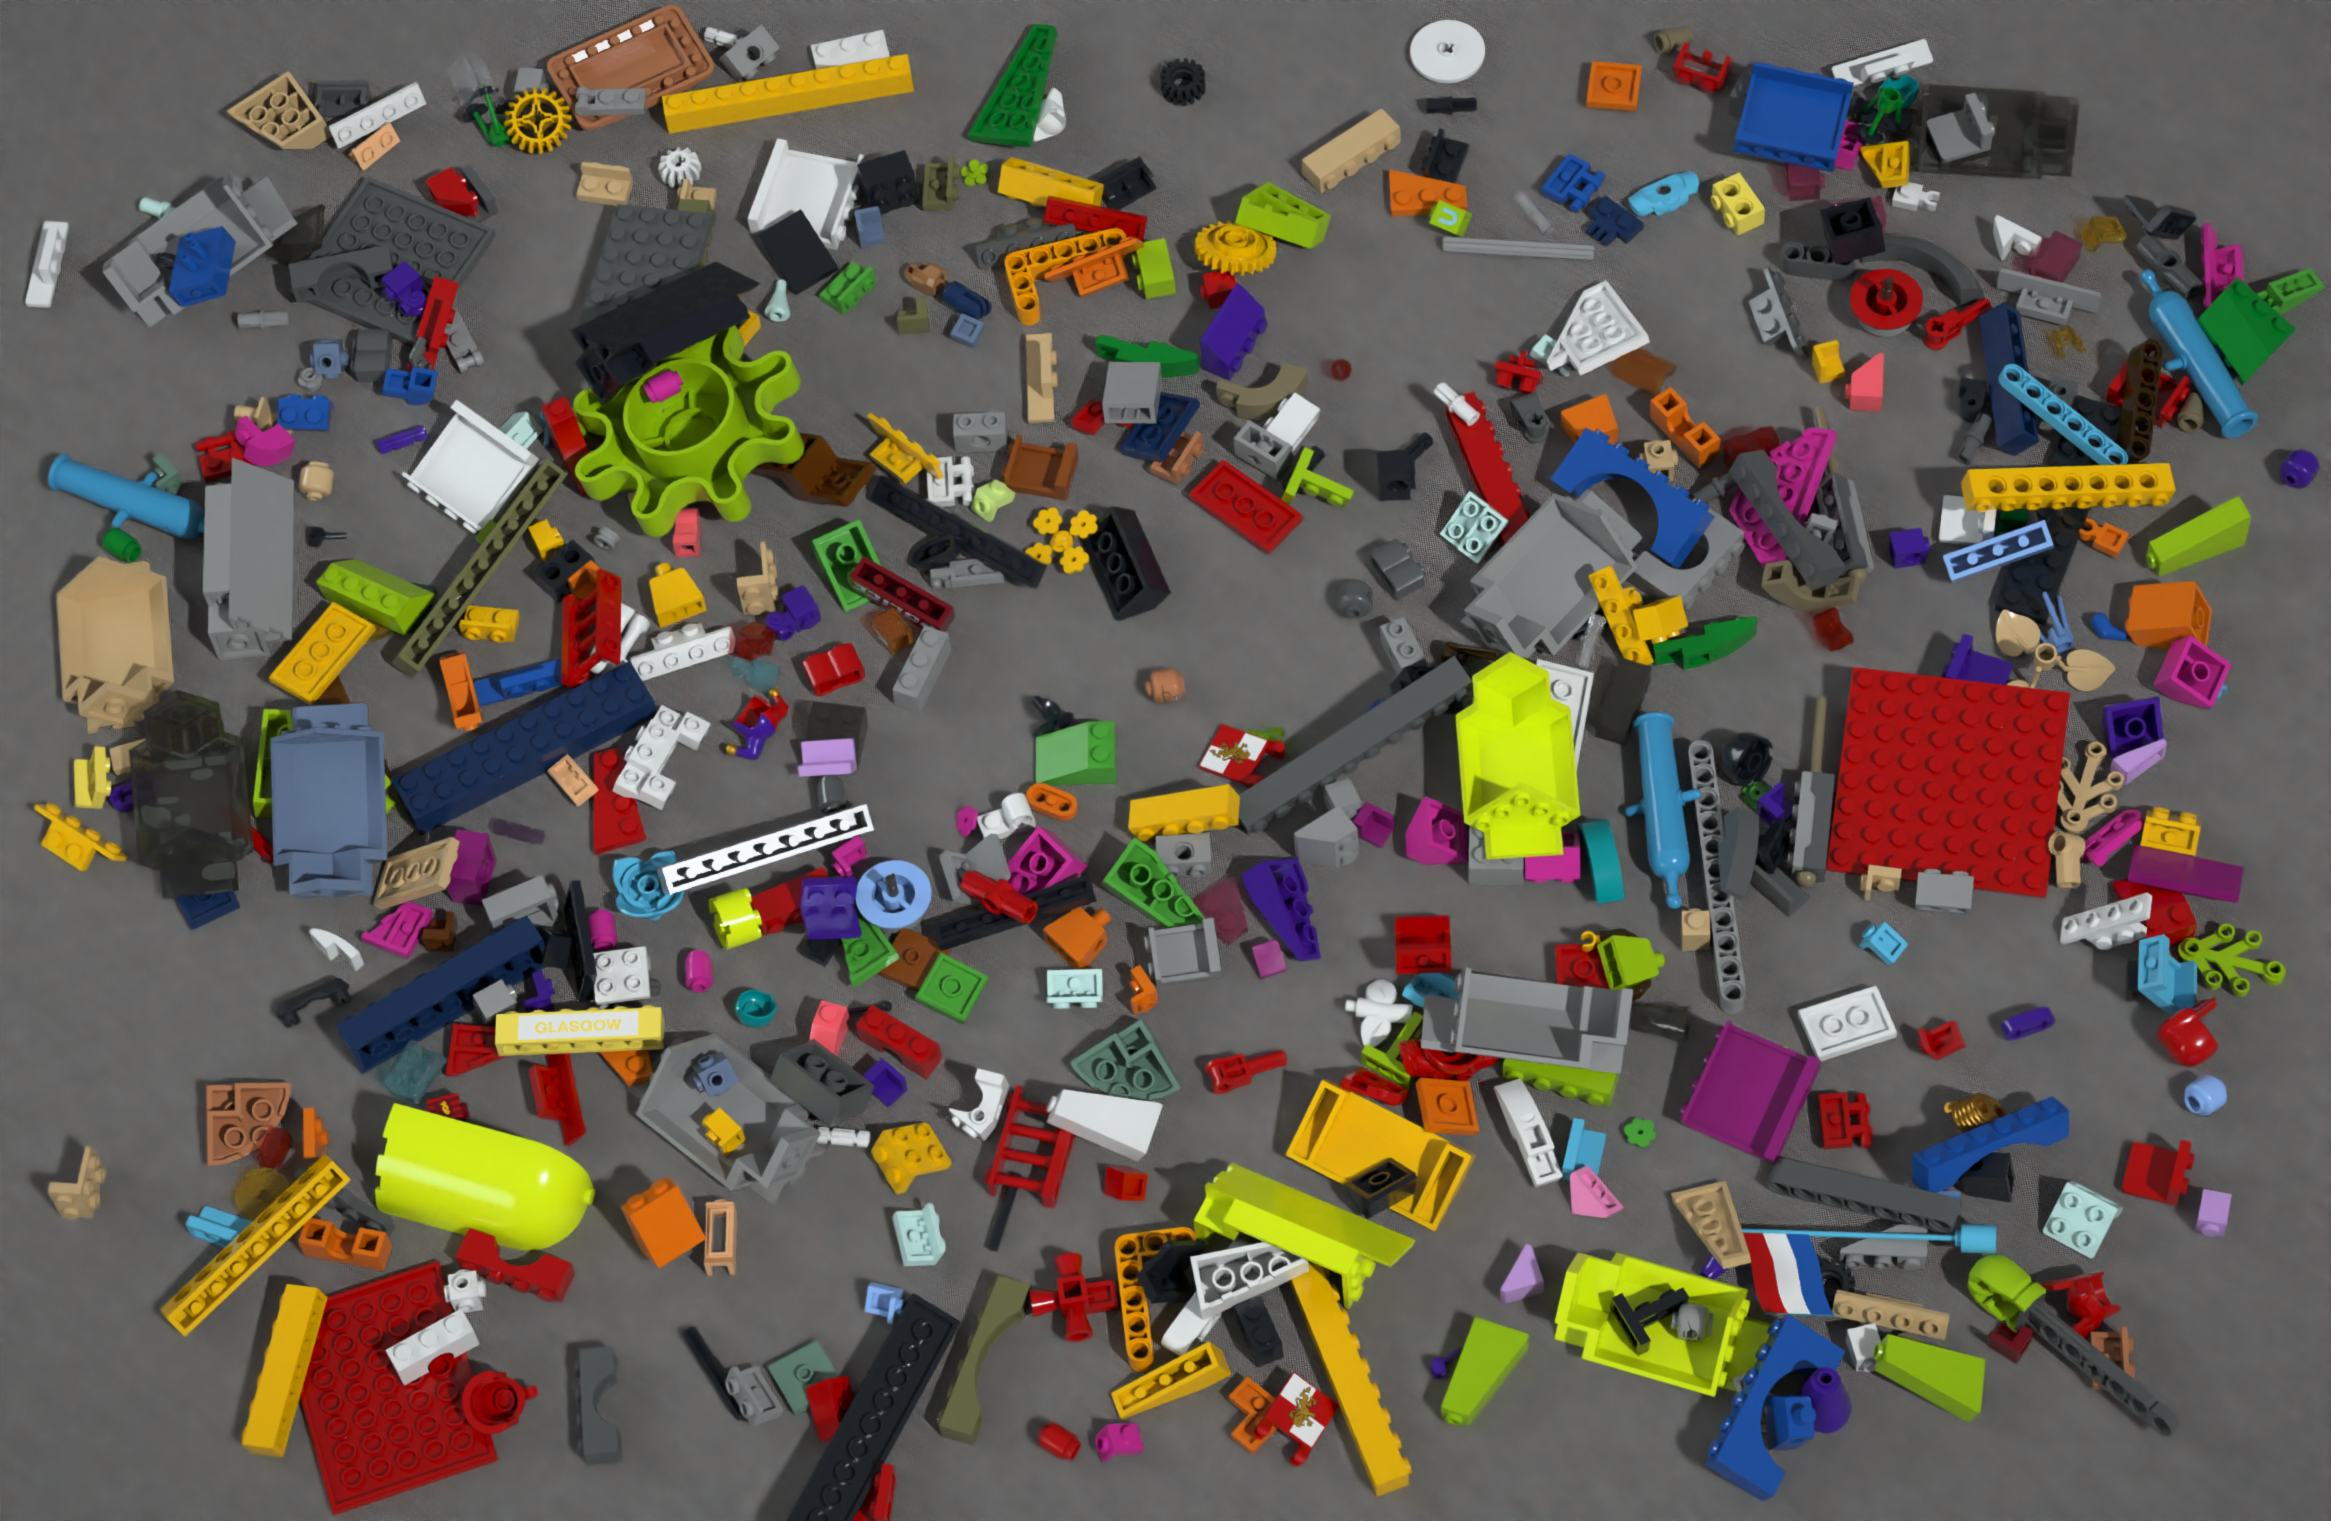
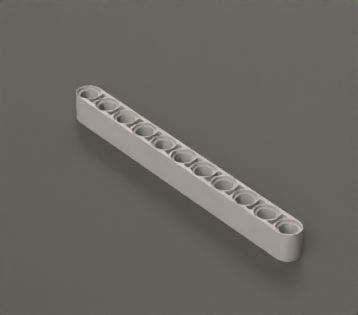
[1688,740,1745,1015]

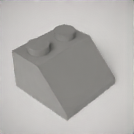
[1294,805,1359,869]

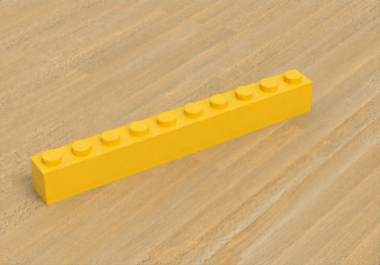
[662,54,914,134]
[1288,1261,1412,1497]

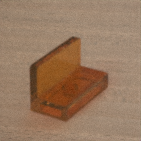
[1613,347,1677,396]

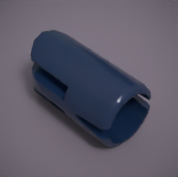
[942,281,992,320]

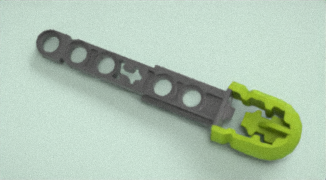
[1968,1255,2181,1437]

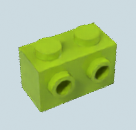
[1132,238,1176,299]

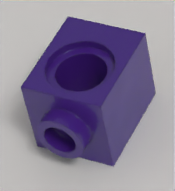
[1888,528,1930,569]

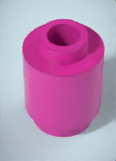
[643,369,684,404]
[587,909,617,952]
[685,950,713,993]

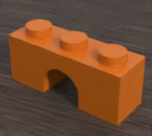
[1650,387,1720,469]
[298,1218,392,1271]

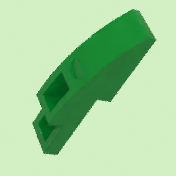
[1095,334,1200,378]
[1653,616,1757,670]

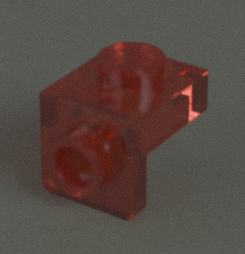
[1812,607,1854,653]

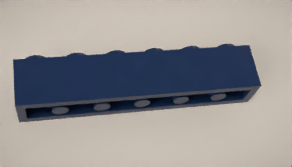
[1979,303,2039,455]

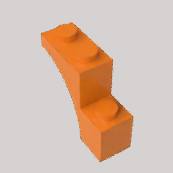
[439,650,482,731]

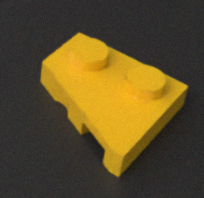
[1860,141,1911,188]

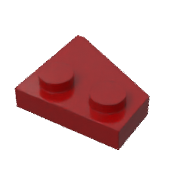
[446,1024,505,1078]
[1340,1067,1411,1106]

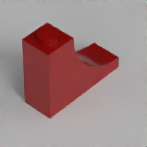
[541,396,590,497]

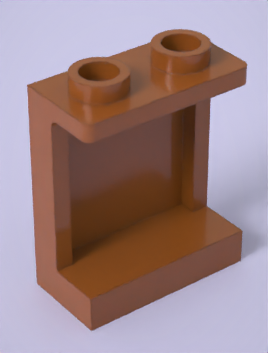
[1001,435,1079,501]

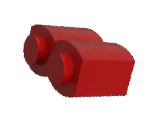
[803,643,865,696]

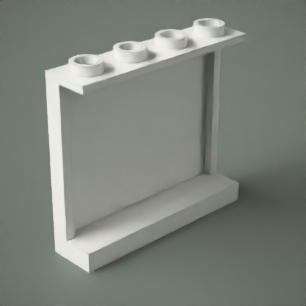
[747,138,865,250]
[402,400,541,534]

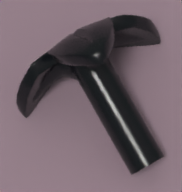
[1032,695,1074,738]

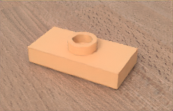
[547,754,599,807]

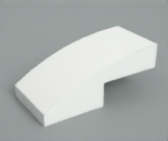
[309,928,364,971]

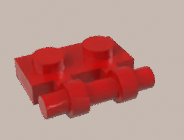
[196,430,255,483]
[1818,1092,1873,1150]

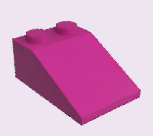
[1007,826,1088,896]

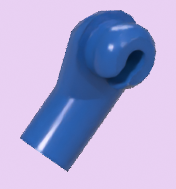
[2091,612,2127,641]

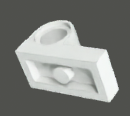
[977,793,1036,839]

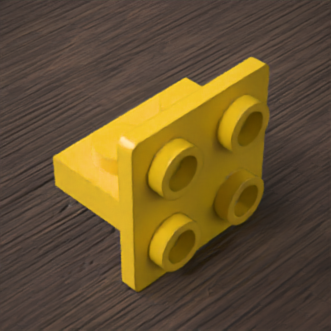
[2140,807,2202,856]

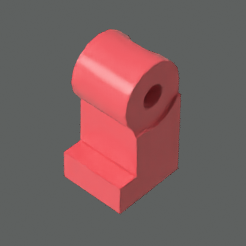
[673,508,700,557]

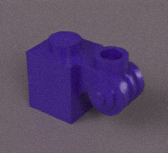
[381,261,427,317]
[766,584,821,641]

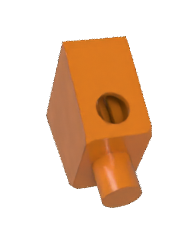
[1561,394,1618,445]
[1043,907,1111,970]

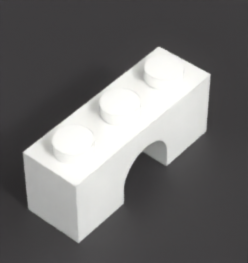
[386,1309,479,1386]

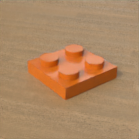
[1586,61,1642,112]
[1415,1078,1479,1136]

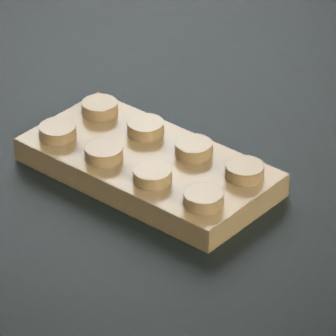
[373,837,460,910]

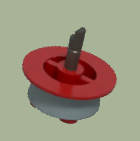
[1850,269,1923,337]

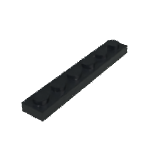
[933,875,1097,951]

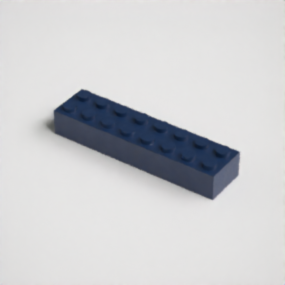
[336,915,546,1075]

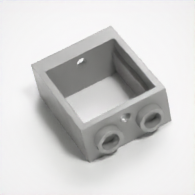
[482,875,562,933]

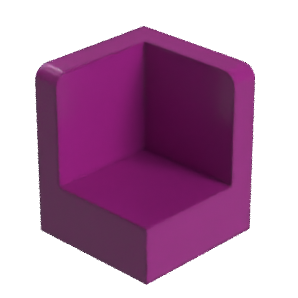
[1353,802,1395,848]

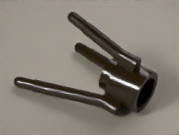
[1441,641,1501,683]

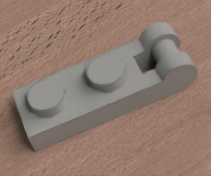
[575,87,647,116]
[444,308,484,373]

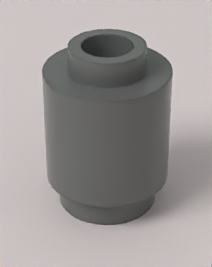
[817,775,847,814]

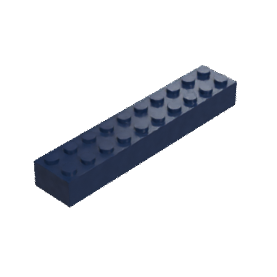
[392,661,657,836]

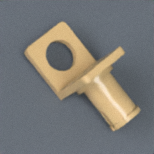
[234,397,293,435]

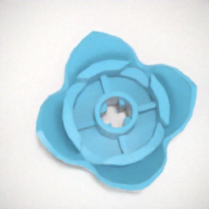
[612,851,684,921]

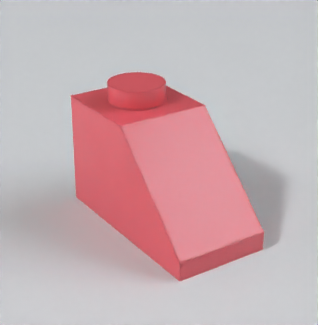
[1845,353,1884,411]
[809,1000,851,1056]

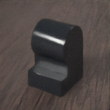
[1958,377,1987,422]

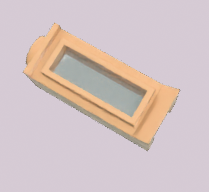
[703,1199,737,1276]

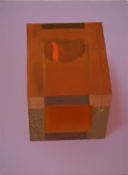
[871,607,914,656]

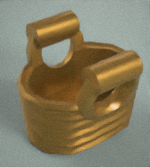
[1944,1093,2006,1133]

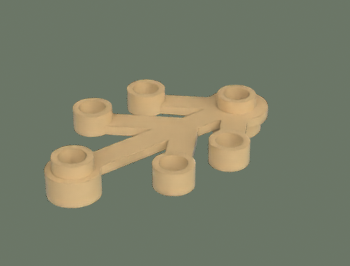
[2057,742,2124,834]

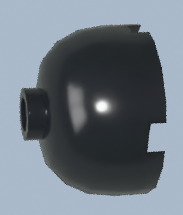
[1720,731,1773,787]

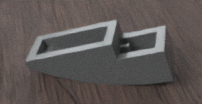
[1718,807,1759,899]

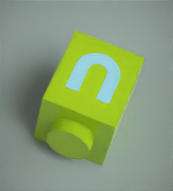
[1429,200,1472,237]

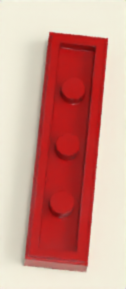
[1043,196,1148,242]

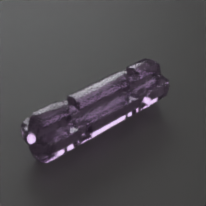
[493,819,545,846]

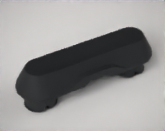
[276,977,351,1028]

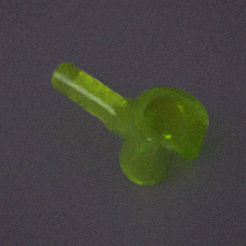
[1247,727,1285,742]

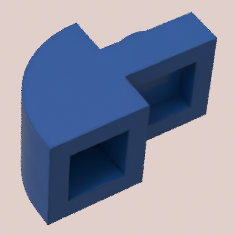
[382,367,438,405]

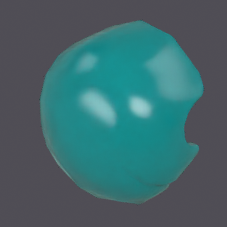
[1878,74,1919,109]
[735,989,778,1028]

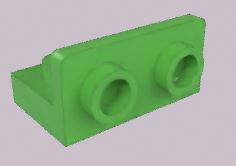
[819,261,877,315]

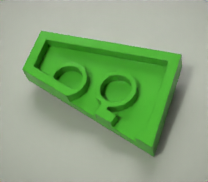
[841,901,900,988]

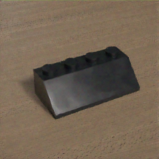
[1080,506,1171,621]

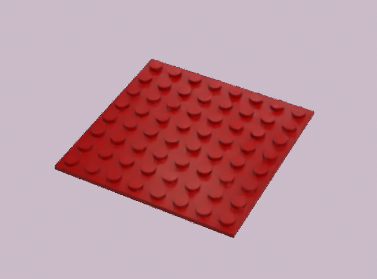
[1826,667,2070,898]

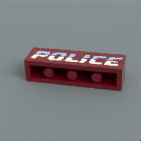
[849,556,954,632]

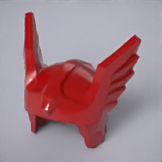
[2039,1271,2120,1339]

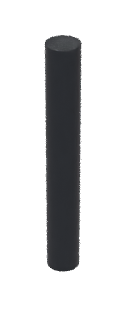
[987,1172,1022,1252]

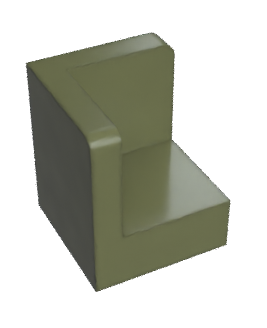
[897,297,930,335]

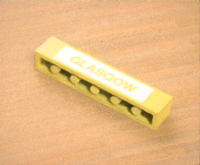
[495,1005,664,1056]

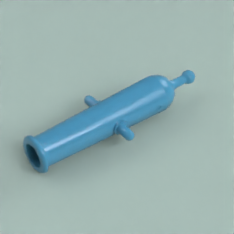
[2140,269,2258,439]
[48,454,205,539]
[1624,711,1702,909]

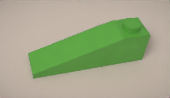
[1100,837,1205,929]

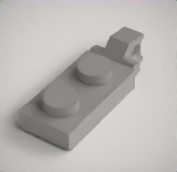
[930,559,1004,588]

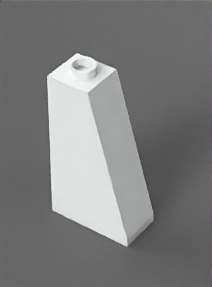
[1046,1089,1163,1162]

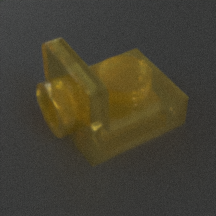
[2081,217,2127,252]

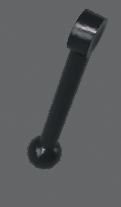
[848,1001,892,1014]

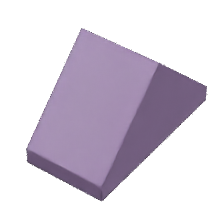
[1500,1244,1544,1304]

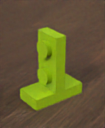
[1281,447,1354,507]
[1361,1012,1423,1090]

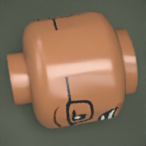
[1146,668,1185,704]

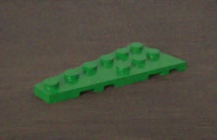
[968,24,1058,148]

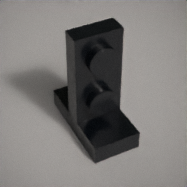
[1610,1288,1689,1356]

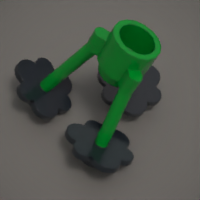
[462,85,517,147]
[1851,87,1913,144]

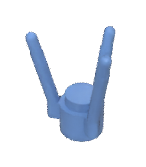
[2040,592,2074,653]

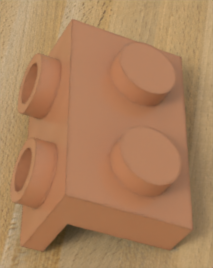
[1150,431,1205,485]
[2090,1326,2135,1390]

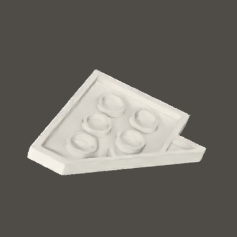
[1547,280,1650,376]

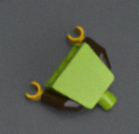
[1580,928,1665,1001]

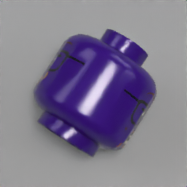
[2280,449,2320,489]

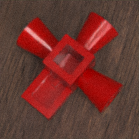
[1030,1253,1119,1342]

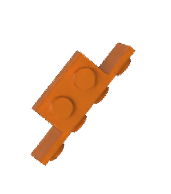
[1044,237,1145,297]

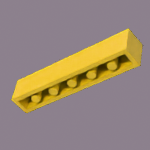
[241,1284,328,1458]

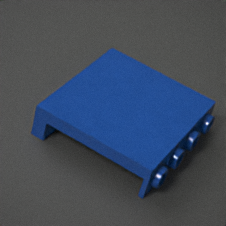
[1733,62,1854,172]

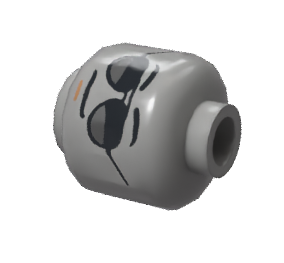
[1671,1303,1713,1342]

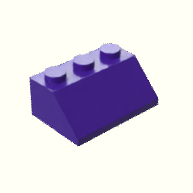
[1200,283,1268,381]

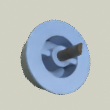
[856,860,932,933]

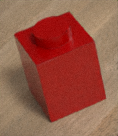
[1199,270,1237,309]

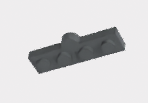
[294,1167,395,1237]

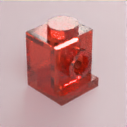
[733,621,777,662]

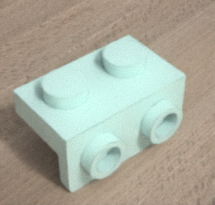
[1047,969,1103,1009]
[892,1203,945,1266]

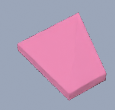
[1570,1165,1624,1218]

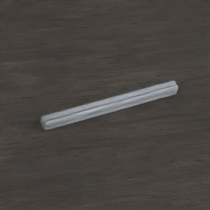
[1442,236,1595,260]

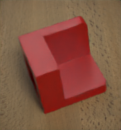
[1103,1166,1148,1201]

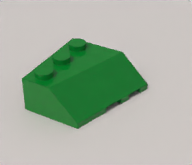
[2197,277,2296,386]

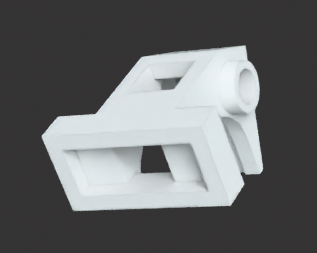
[949,1068,1012,1141]

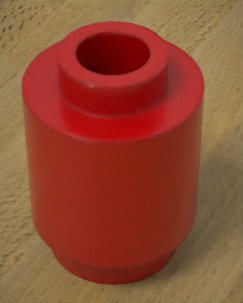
[1037,1422,1082,1462]

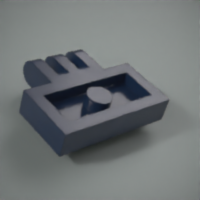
[1586,195,1644,247]

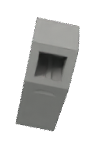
[1839,1224,1927,1271]

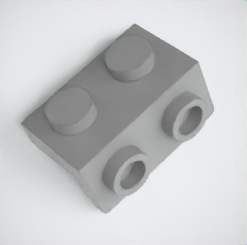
[725,1366,784,1427]

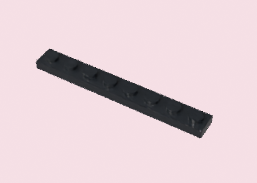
[870,475,1048,589]

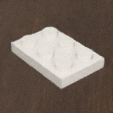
[1798,986,1897,1061]

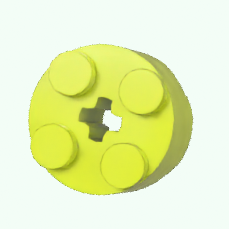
[708,887,762,950]

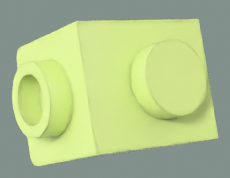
[971,479,1016,522]

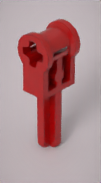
[1924,298,1992,350]
[1205,1050,1287,1094]

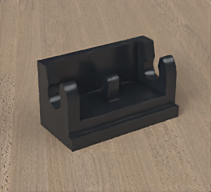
[1097,156,1156,210]

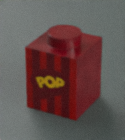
[426,1093,470,1122]

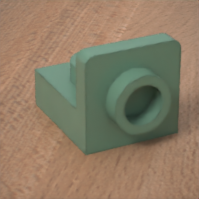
[152,453,184,494]

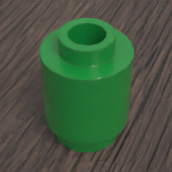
[103,528,142,563]

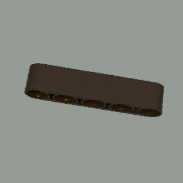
[2117,339,2163,464]

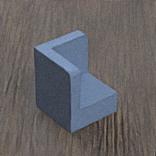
[854,206,886,248]

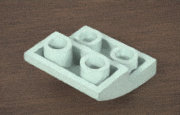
[1440,491,1509,564]

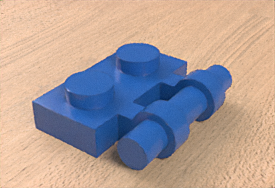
[1541,153,1605,213]

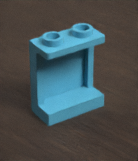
[2138,934,2197,1017]

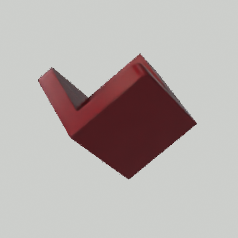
[1987,1323,2034,1364]

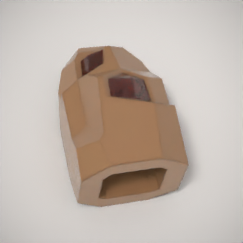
[903,261,947,296]

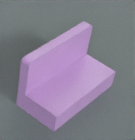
[798,738,857,777]

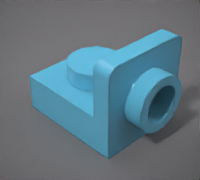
[1859,922,1908,966]

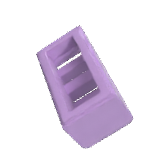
[2110,739,2167,785]

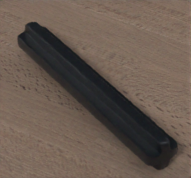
[682,1326,745,1421]

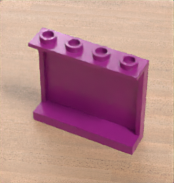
[1679,1020,1822,1165]

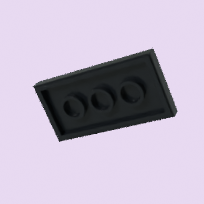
[563,880,597,1002]

